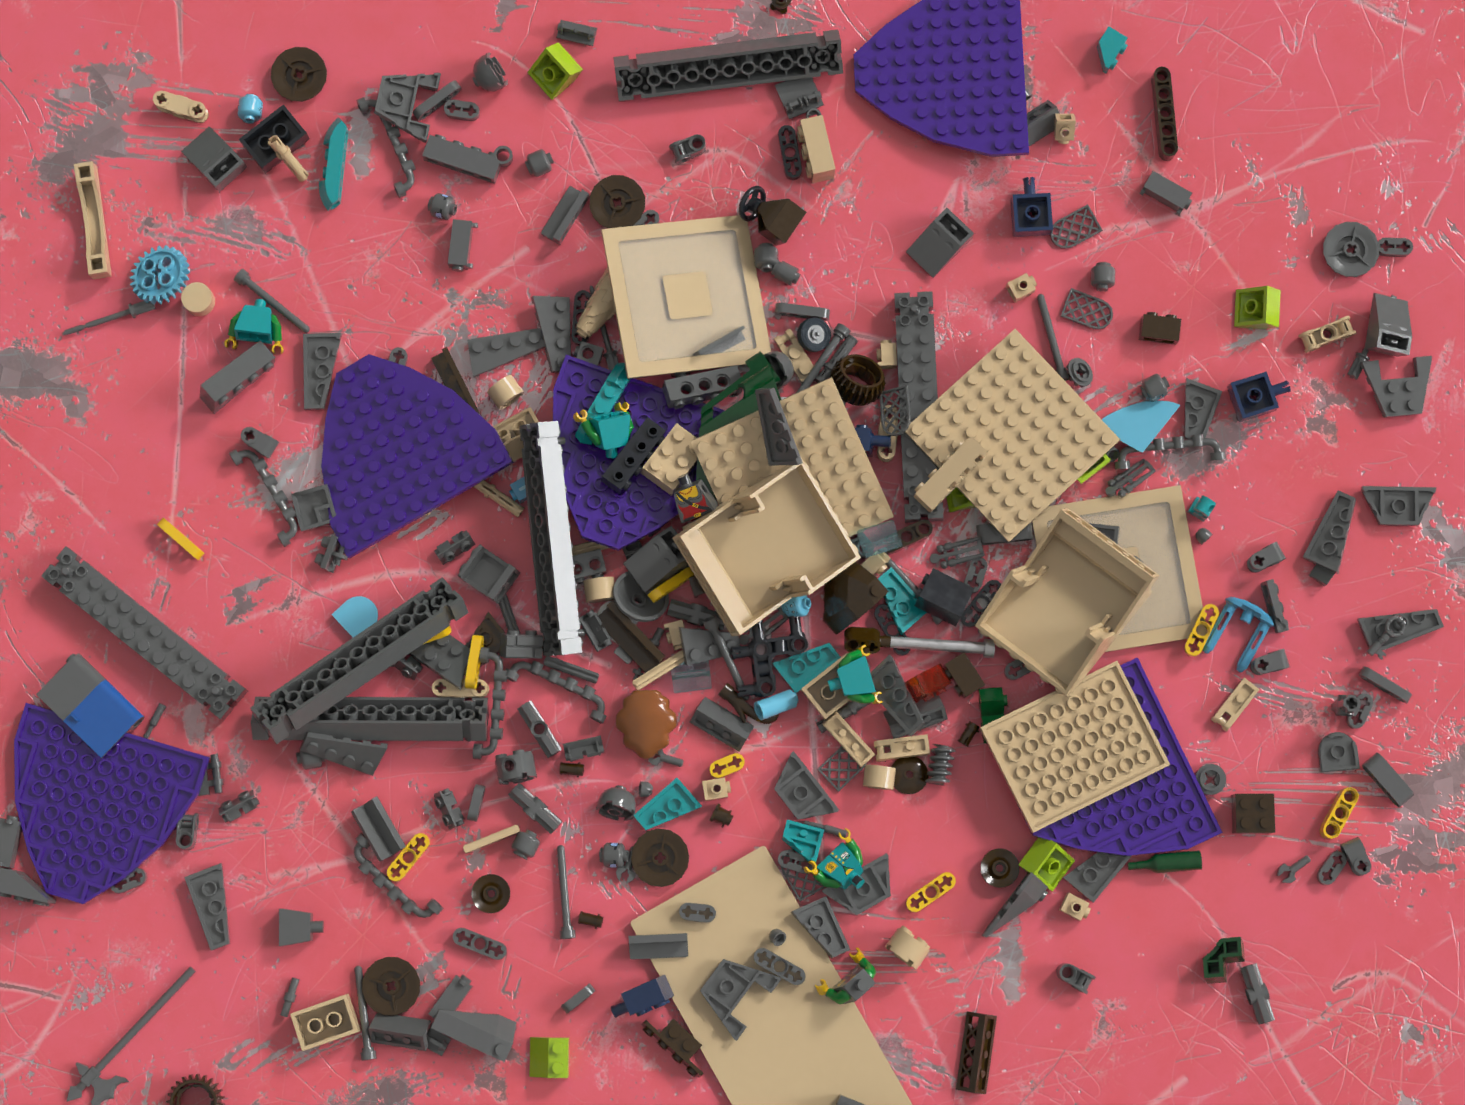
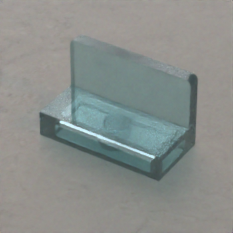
[857,520,903,558]
[671,660,712,693]

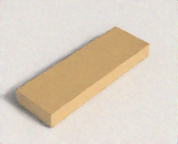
[823,711,875,767]
[463,825,520,854]

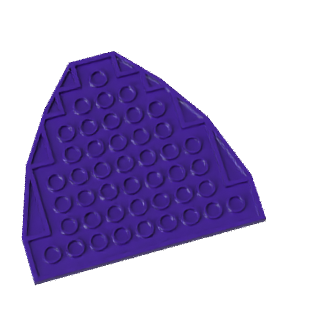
[854,0,1029,157]
[321,354,514,559]
[553,355,725,551]
[1015,657,1223,856]
[14,703,210,904]

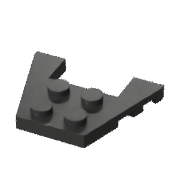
[374,73,441,143]
[1360,356,1432,418]
[700,959,781,1041]

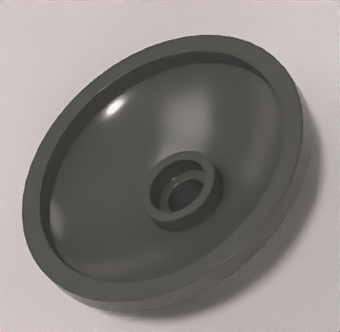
[613,571,669,622]

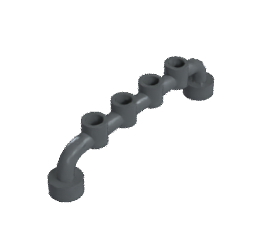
[356,97,416,198]
[1114,434,1226,470]
[229,449,297,547]
[473,647,507,760]
[505,661,607,724]
[354,833,444,918]

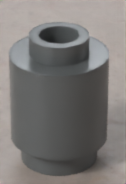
[771,261,801,286]

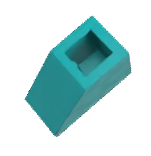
[1097,26,1128,74]

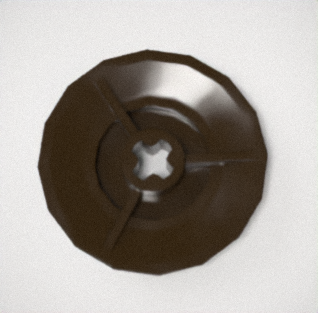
[271,47,327,102]
[589,175,645,228]
[631,829,689,887]
[362,957,420,1015]

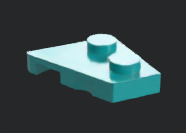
[782,820,824,863]

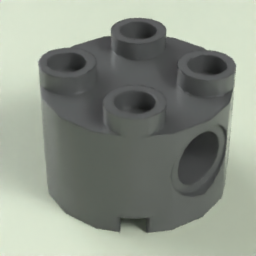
[495,749,537,785]

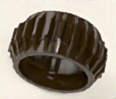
[830,354,886,406]
[166,1074,225,1105]

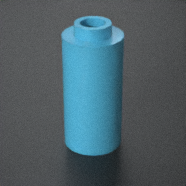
[754,689,799,720]

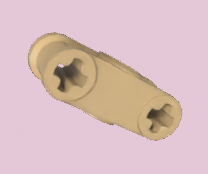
[153,91,209,123]
[1298,316,1357,353]
[877,405,898,462]
[432,678,489,699]

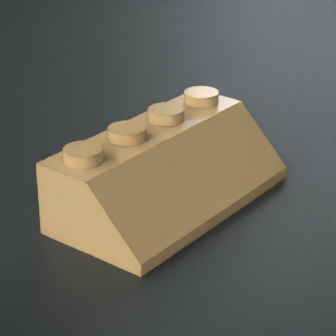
[493,407,539,462]

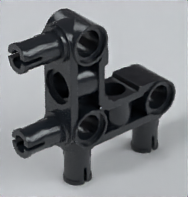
[731,616,808,698]

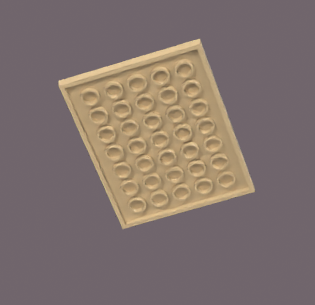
[980,661,1170,833]

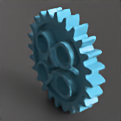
[130,245,190,305]

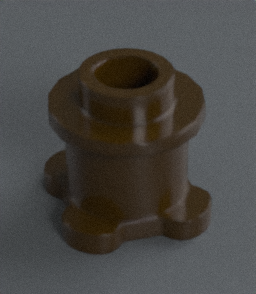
[770,0,791,15]
[709,804,733,828]

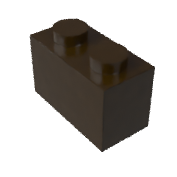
[1139,312,1182,345]
[943,652,985,698]

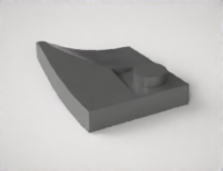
[291,484,336,531]

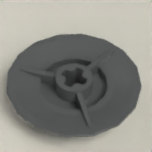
[1323,222,1379,277]

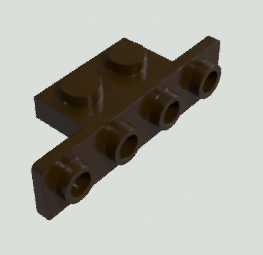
[641,1019,703,1077]

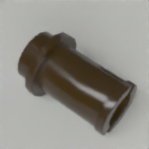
[957,721,979,747]
[560,762,584,778]
[578,911,604,929]

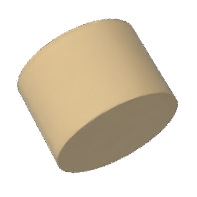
[181,282,215,316]
[487,375,524,410]
[583,577,615,603]
[863,765,896,790]

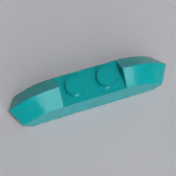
[319,117,349,211]
[575,363,631,445]

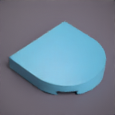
[331,596,378,638]

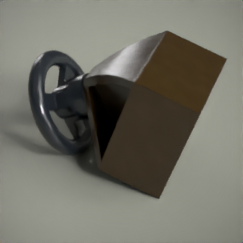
[739,186,807,246]

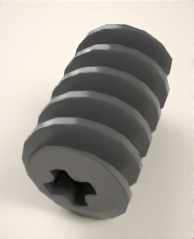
[925,744,956,786]

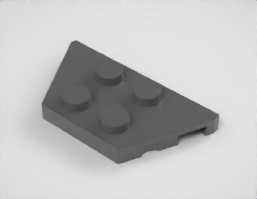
[1361,486,1436,526]
[409,635,470,690]
[774,751,839,820]
[822,853,891,915]

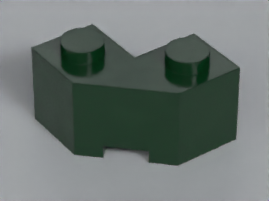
[979,687,1008,743]
[1203,937,1245,984]

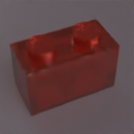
[905,663,952,703]

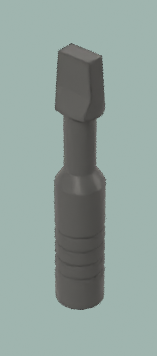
[144,703,166,739]
[804,820,847,838]

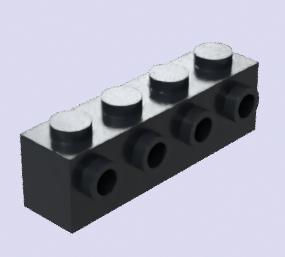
[601,417,666,495]

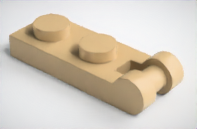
[773,328,814,383]
[1211,677,1260,732]
[874,734,930,762]

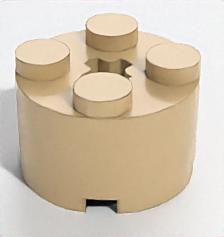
[885,926,930,970]

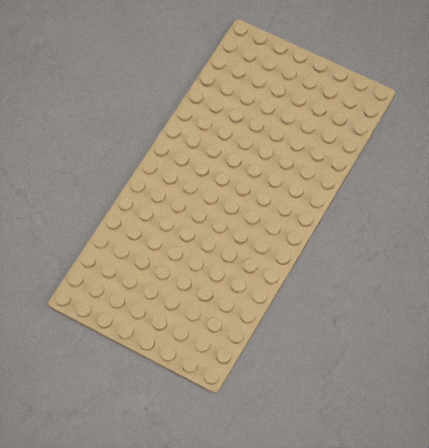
[631,846,913,1105]

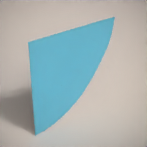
[1102,401,1180,453]

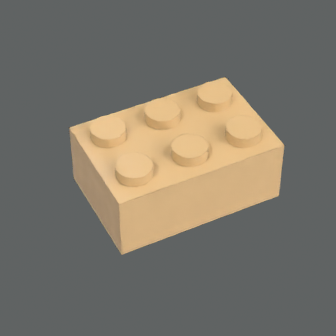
[797,115,836,183]
[641,423,697,496]
[801,653,850,720]
[290,994,361,1051]

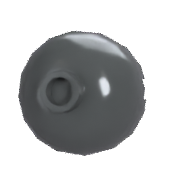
[472,53,508,92]
[763,351,794,389]
[596,785,636,821]

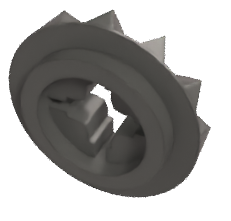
[1066,358,1093,388]
[1195,764,1226,795]

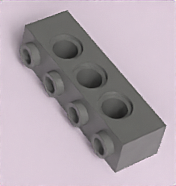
[662,365,743,409]

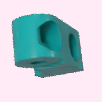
[1187,495,1216,522]

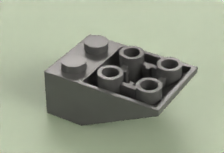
[181,127,247,192]
[906,208,974,278]
[1364,293,1412,357]
[623,526,689,593]
[0,867,56,906]

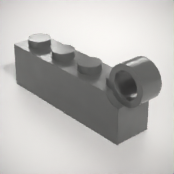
[422,134,513,184]

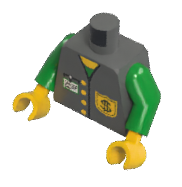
[815,948,876,1004]

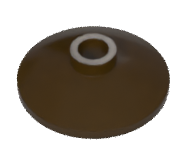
[892,757,928,794]
[980,849,1019,888]
[471,874,510,913]

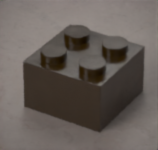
[1231,794,1275,834]

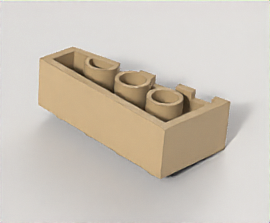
[914,436,987,513]

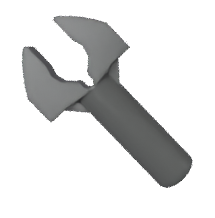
[648,749,684,767]
[616,847,636,883]
[1277,855,1311,883]

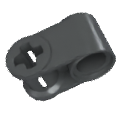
[669,134,706,164]
[241,427,279,459]
[1247,542,1286,573]
[1250,649,1290,675]
[176,813,199,850]
[1340,837,1371,876]
[1056,963,1096,994]

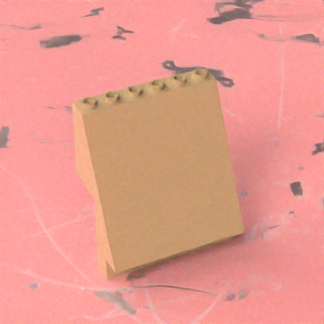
[672,460,861,636]
[975,508,1160,695]

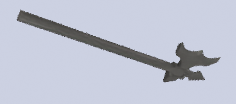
[66,966,196,1105]

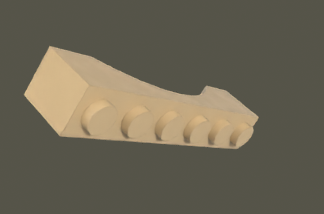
[74,161,112,279]

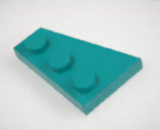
[878,567,927,635]
[772,643,841,693]
[634,778,702,830]

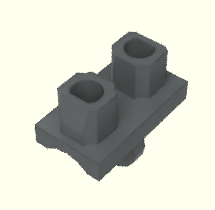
[314,535,348,573]

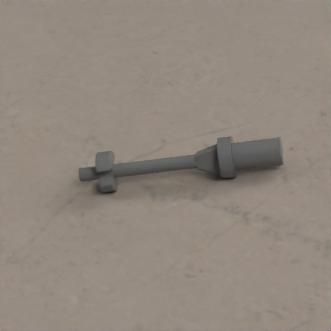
[632,627,665,680]

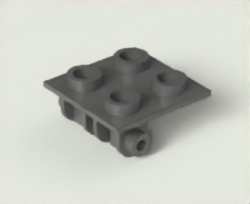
[775,77,824,119]

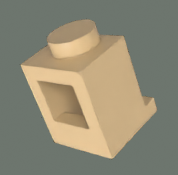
[1054,113,1076,144]
[1006,273,1037,303]
[876,340,897,369]
[861,550,890,578]
[664,620,684,650]
[702,777,731,801]
[1059,893,1091,921]

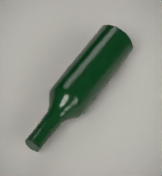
[1127,850,1202,873]

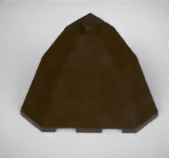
[823,562,889,635]

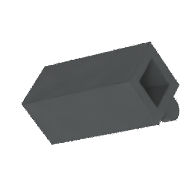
[1140,171,1192,216]
[448,219,478,272]
[0,815,22,868]
[429,974,473,1018]

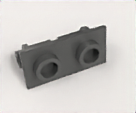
[556,20,597,46]
[434,530,475,565]
[579,610,612,652]
[391,656,423,680]
[563,735,604,762]
[434,788,464,830]
[219,790,260,823]
[426,1028,451,1056]

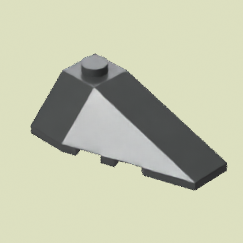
[981,872,1048,938]
[430,1009,516,1062]

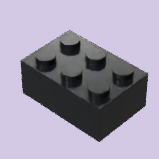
[239,105,310,174]

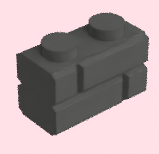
[499,630,543,659]

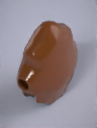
[616,690,677,760]

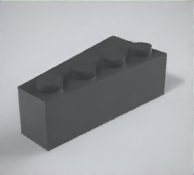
[200,340,275,414]

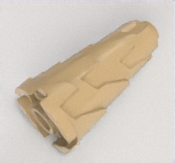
[576,267,616,339]

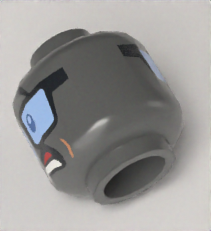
[428,193,457,220]
[599,842,629,868]

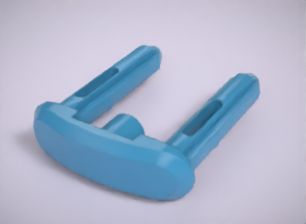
[1203,597,1274,673]

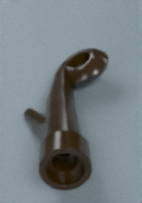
[718,683,779,724]

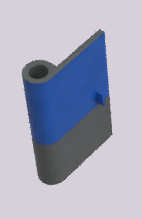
[36,653,145,758]

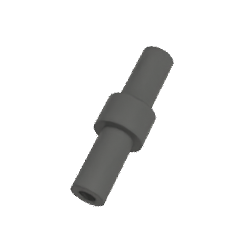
[280,977,300,1017]

